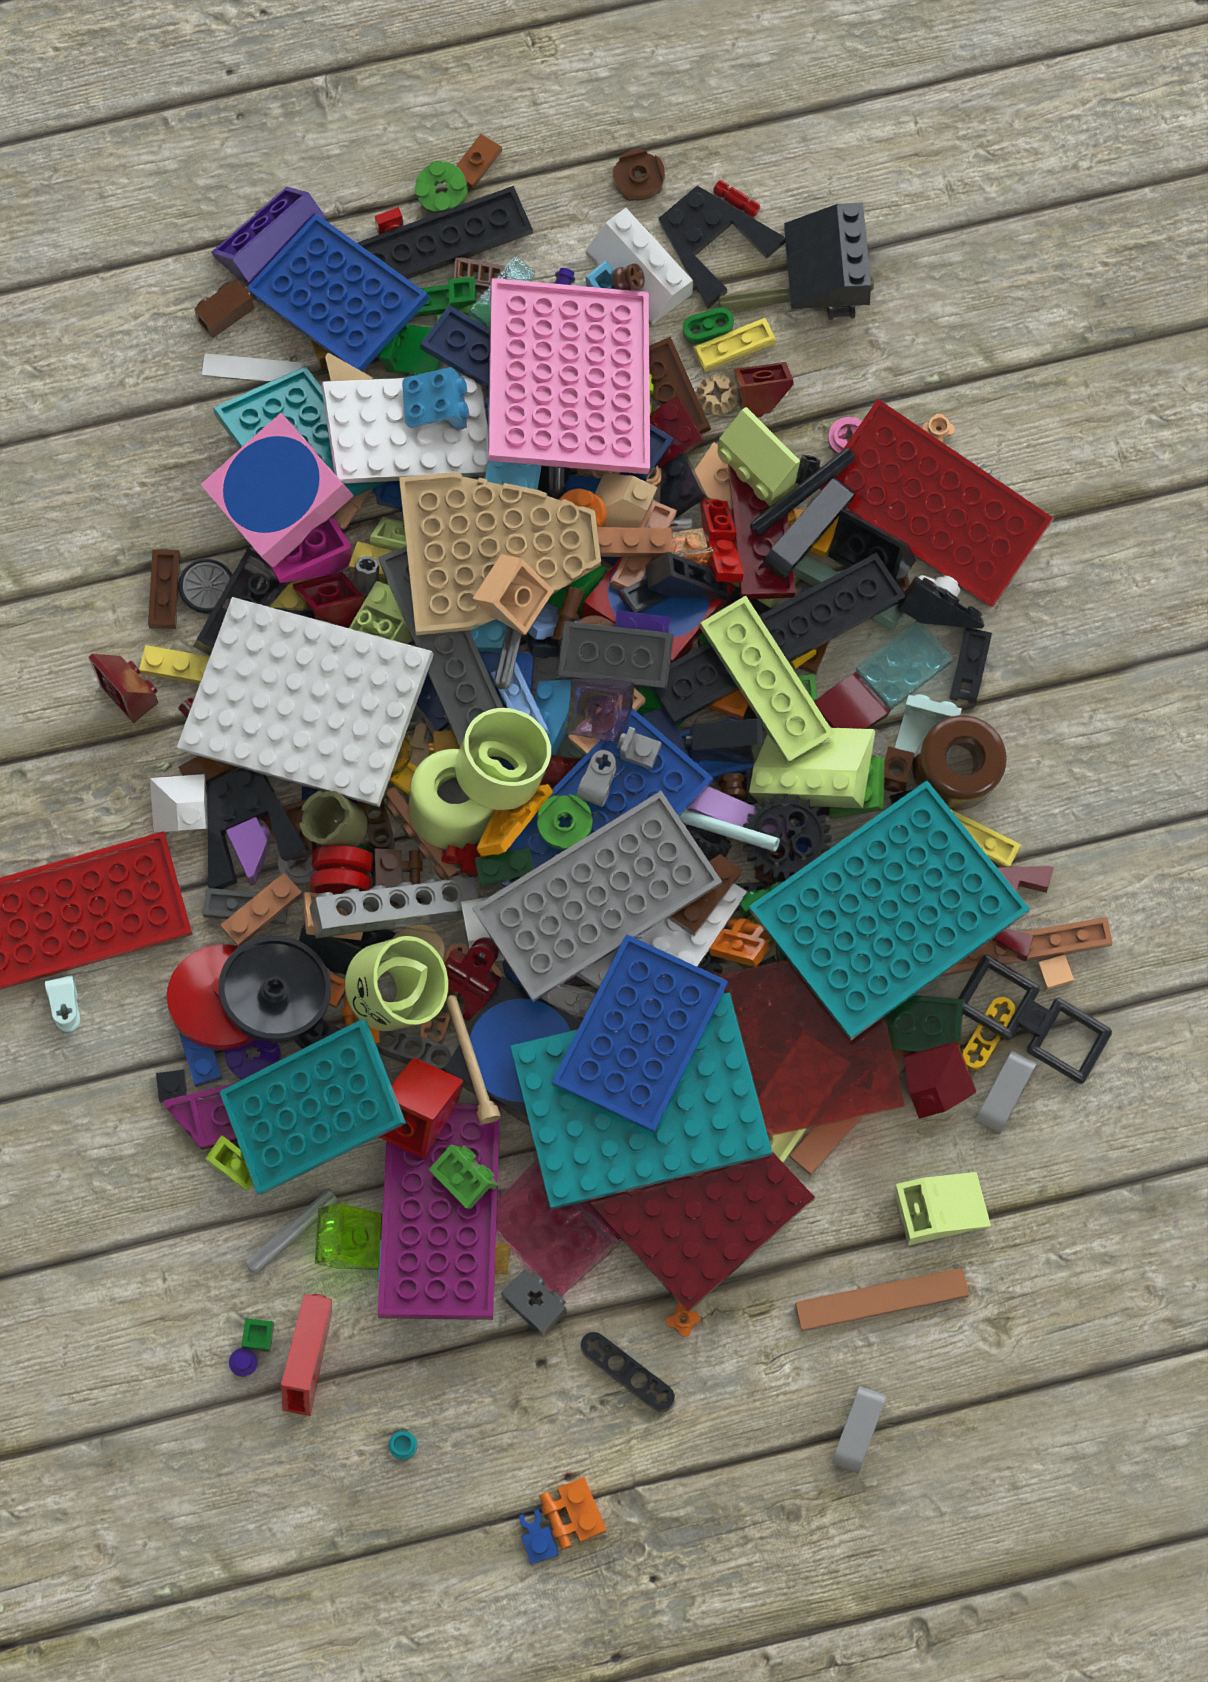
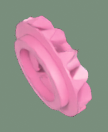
[828,417,862,453]

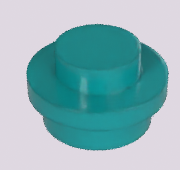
[388,1431,417,1460]

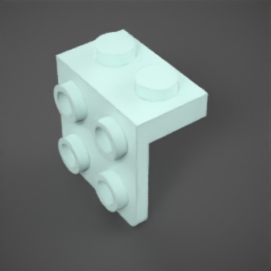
[895,694,962,763]

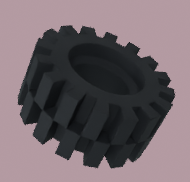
[686,825,732,861]

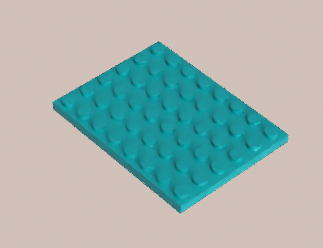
[749,781,1030,1041]
[511,992,772,1210]

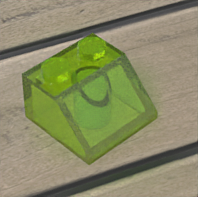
[315,1204,383,1270]

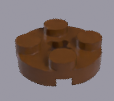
[613,149,665,201]

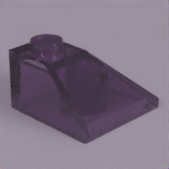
[567,678,635,743]

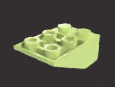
[349,581,413,644]
[894,1172,991,1246]

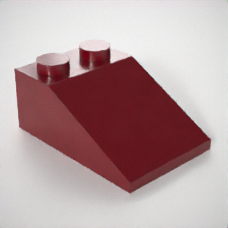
[88,653,158,723]

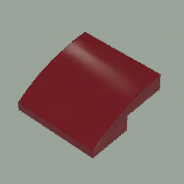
[814,672,891,729]

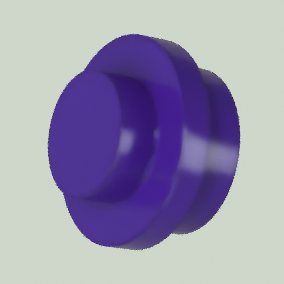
[229,1348,258,1377]

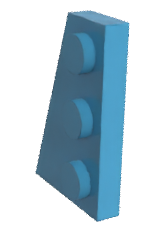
[535,679,590,761]

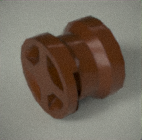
[612,264,645,291]
[717,773,746,801]

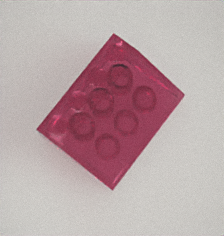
[496,1158,622,1297]

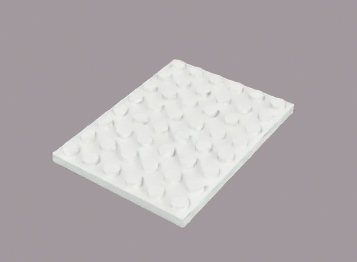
[177,597,434,807]

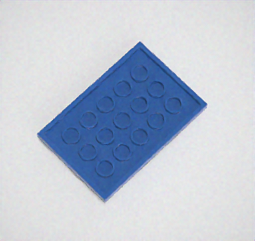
[248,214,430,372]
[552,934,728,1133]

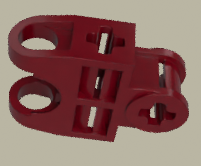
[444,937,501,1021]

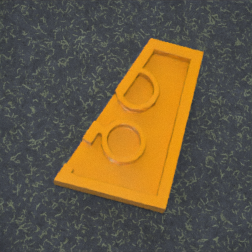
[477,784,553,856]

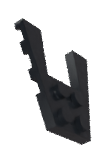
[658,185,786,309]
[207,768,310,889]

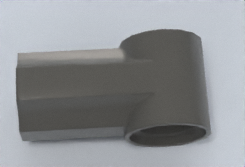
[351,556,380,601]

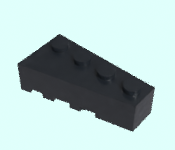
[193,548,291,655]

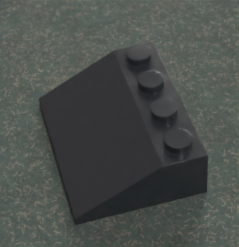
[784,203,871,309]

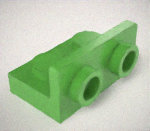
[429,1145,498,1209]

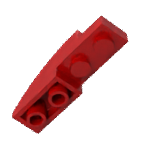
[701,499,744,582]

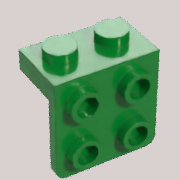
[378,323,441,376]

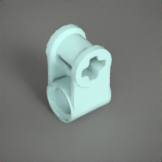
[45,975,80,1032]

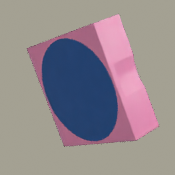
[200,413,354,568]

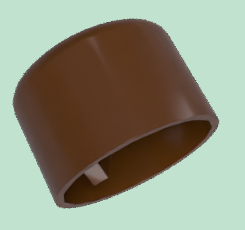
[913,715,1007,810]

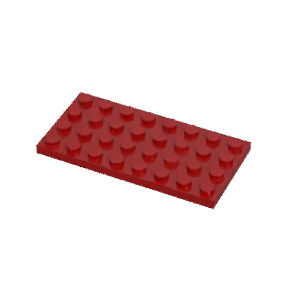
[820,399,1054,608]
[0,831,193,990]

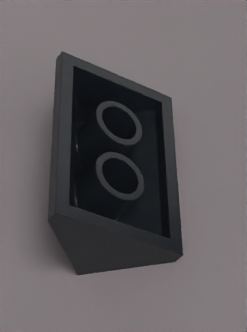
[828,509,916,586]

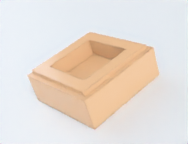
[1038,954,1074,990]

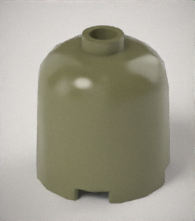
[300,791,368,847]

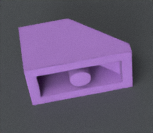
[226,817,271,886]

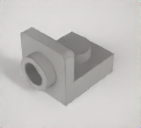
[617,727,662,770]

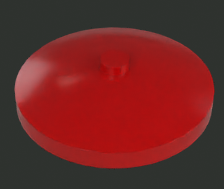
[167,944,255,1050]

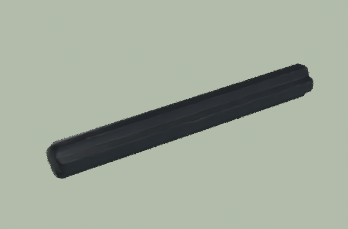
[749,448,856,536]

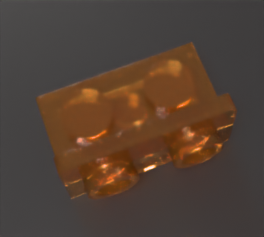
[654,528,714,565]

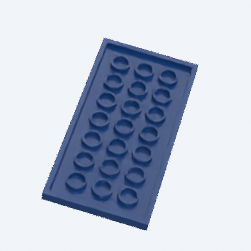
[501,708,713,888]

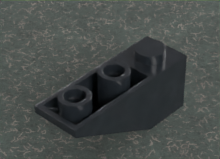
[898,576,985,629]

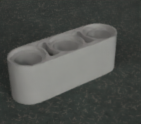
[975,1051,1037,1134]
[832,1386,887,1473]

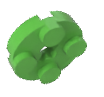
[415,161,468,214]
[537,794,593,851]

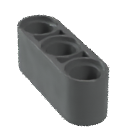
[376,1029,451,1071]

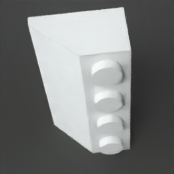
[586,208,693,325]

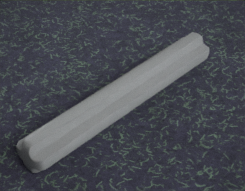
[246,1190,338,1274]

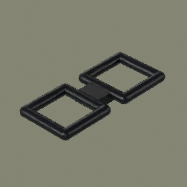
[958,955,1112,1084]

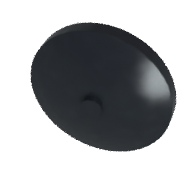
[218,936,331,1043]

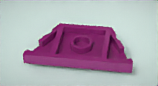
[163,1083,237,1150]

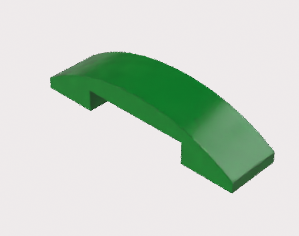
[413,276,476,317]

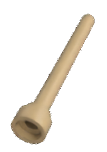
[446,995,501,1124]

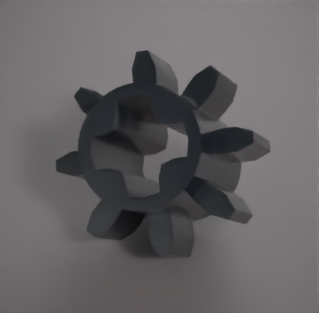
[796,455,821,484]

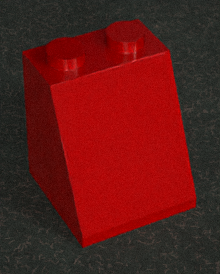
[378,1057,463,1159]

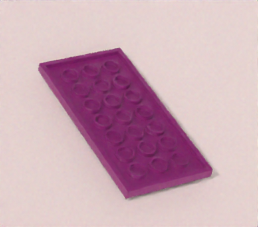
[378,1104,501,1320]

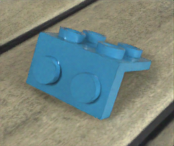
[402,367,469,430]

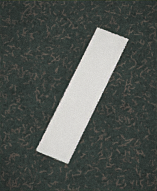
[202,354,302,382]

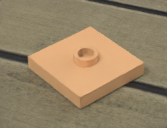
[695,442,732,512]

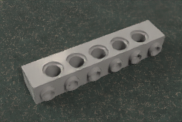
[309,875,479,938]

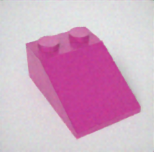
[268,516,352,583]

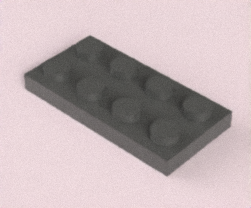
[558,621,674,689]

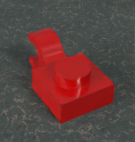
[441,843,488,876]

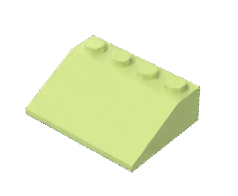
[749,728,875,808]

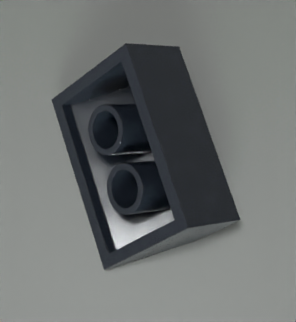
[298,924,396,975]

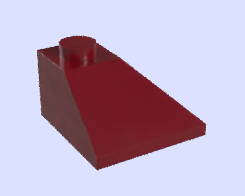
[734,362,794,418]
[293,572,364,628]
[904,1041,977,1119]

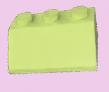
[717,407,800,506]

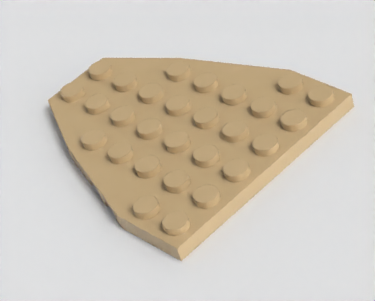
[399,472,601,635]

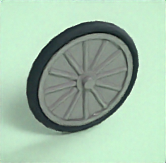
[178,559,233,613]

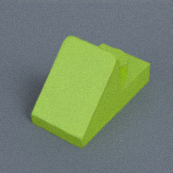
[205,1136,253,1191]

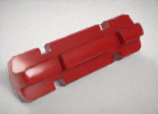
[713,180,760,217]

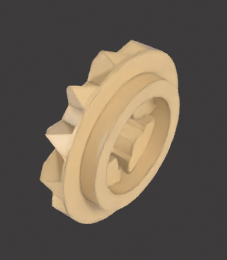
[696,374,738,415]

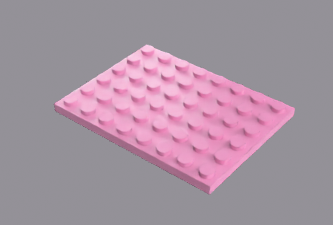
[488,278,650,474]

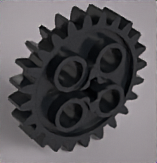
[743,794,832,882]

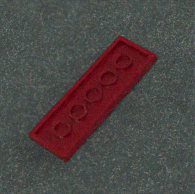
[728,464,796,599]

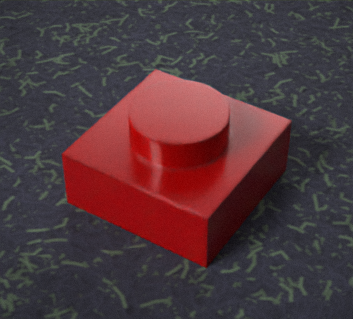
[374,207,404,234]

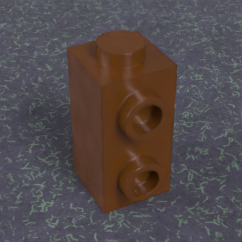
[194,279,254,339]

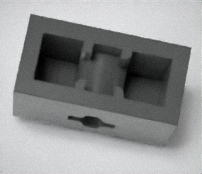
[501,1269,567,1337]

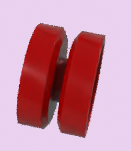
[310,845,373,895]

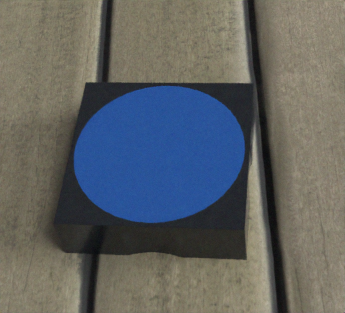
[444,976,582,1126]

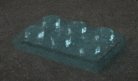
[856,621,953,710]

